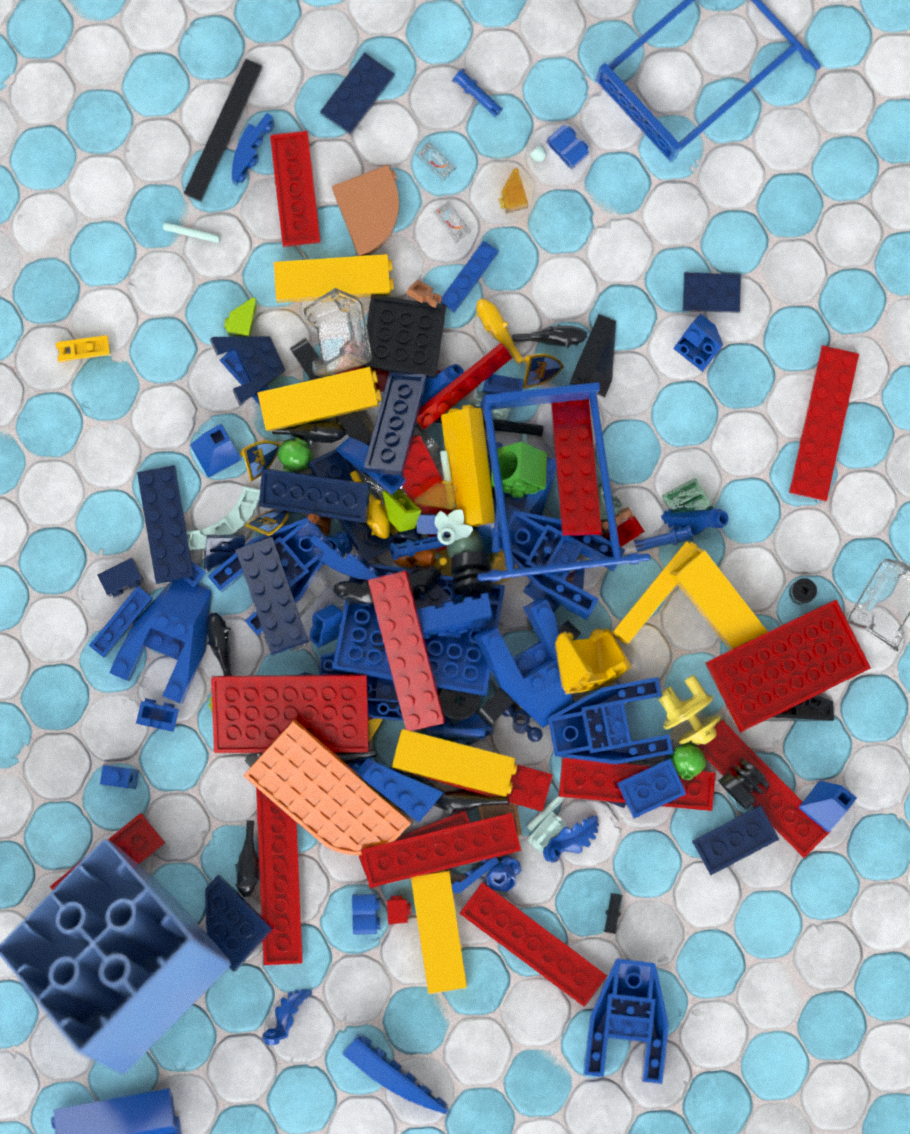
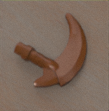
[308,513,331,537]

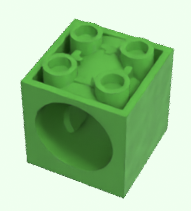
[491,441,547,498]

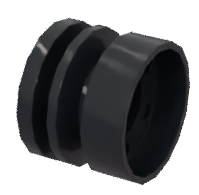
[450,551,493,596]
[439,688,480,721]
[718,758,771,810]

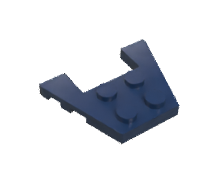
[210,336,285,406]

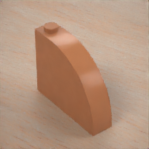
[332,165,399,256]

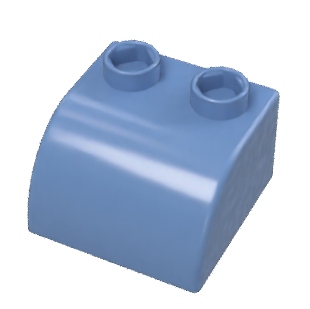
[0,839,231,1074]

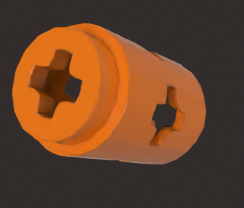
[394,549,436,568]

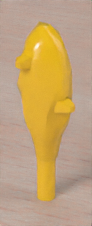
[476,298,524,364]
[350,471,390,539]

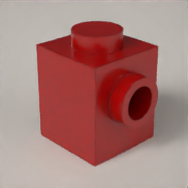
[387,895,411,924]

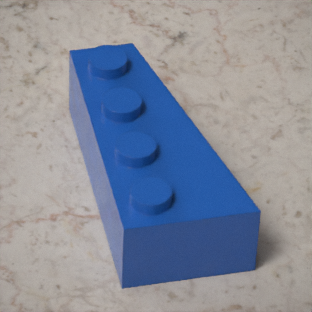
[417,593,492,639]
[356,757,444,822]

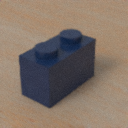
[97,558,144,598]

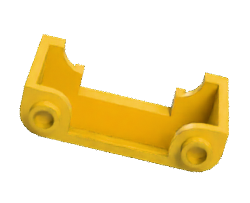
[555,628,632,694]

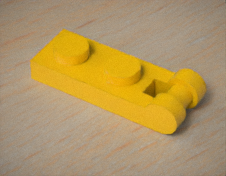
[55,335,111,363]

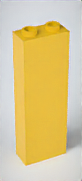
[274,254,394,303]
[258,367,382,431]
[441,405,495,527]
[612,541,699,645]
[669,548,768,650]
[391,729,517,797]
[411,870,467,994]

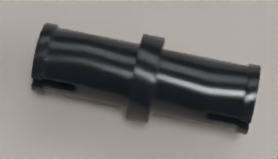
[604,893,623,934]

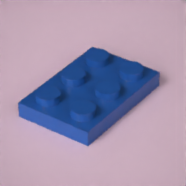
[617,758,686,819]

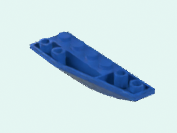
[342,1034,448,1114]

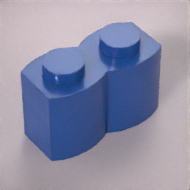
[546,124,589,170]
[309,604,343,648]
[352,894,381,935]

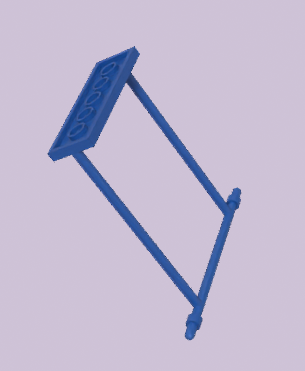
[595,0,821,162]
[477,382,651,582]

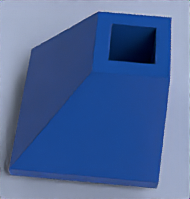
[673,313,723,372]
[190,424,242,478]
[798,780,857,833]

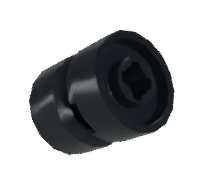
[789,578,817,605]

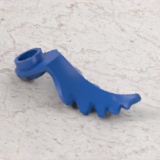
[420,364,464,408]
[661,502,729,535]
[543,815,599,863]
[262,989,312,1045]

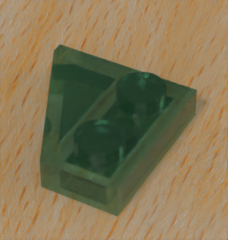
[662,478,713,513]

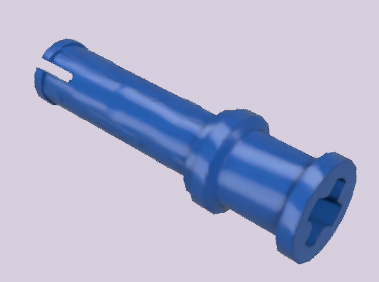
[452,68,503,117]
[634,525,694,553]
[390,535,448,560]
[426,723,486,740]

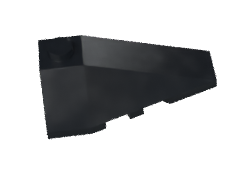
[570,314,616,398]
[766,695,834,722]

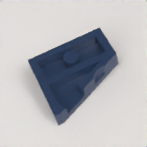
[204,535,245,572]

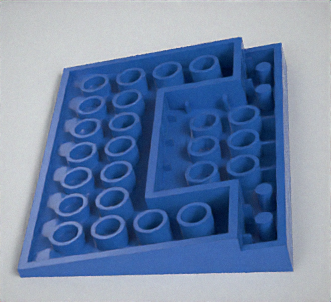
[332,562,505,696]

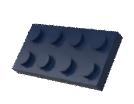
[320,52,395,135]
[692,805,779,876]

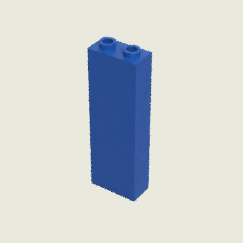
[51,1088,177,1134]

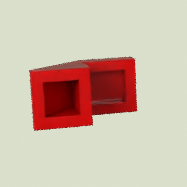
[602,516,645,547]

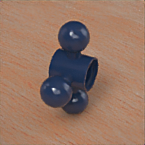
[502,703,543,742]

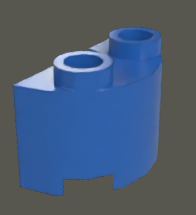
[136,698,179,732]

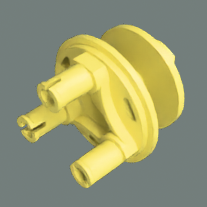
[658,675,721,745]

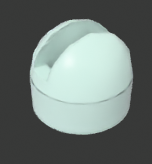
[529,145,546,161]

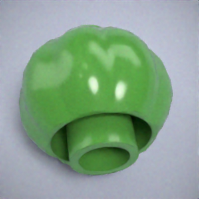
[278,437,313,472]
[669,743,706,780]

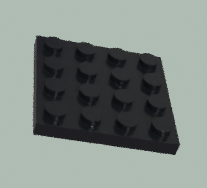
[360,294,446,378]

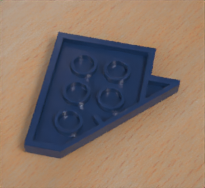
[205,875,274,972]

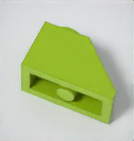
[224,298,257,337]
[383,488,421,532]

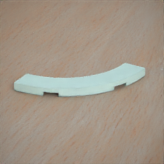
[187,486,260,551]

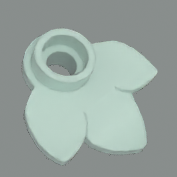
[435,509,473,545]

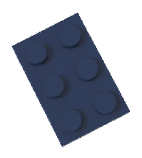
[682,272,741,313]

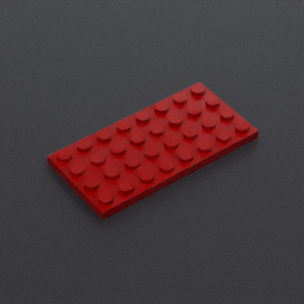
[705,599,871,733]
[211,674,369,753]

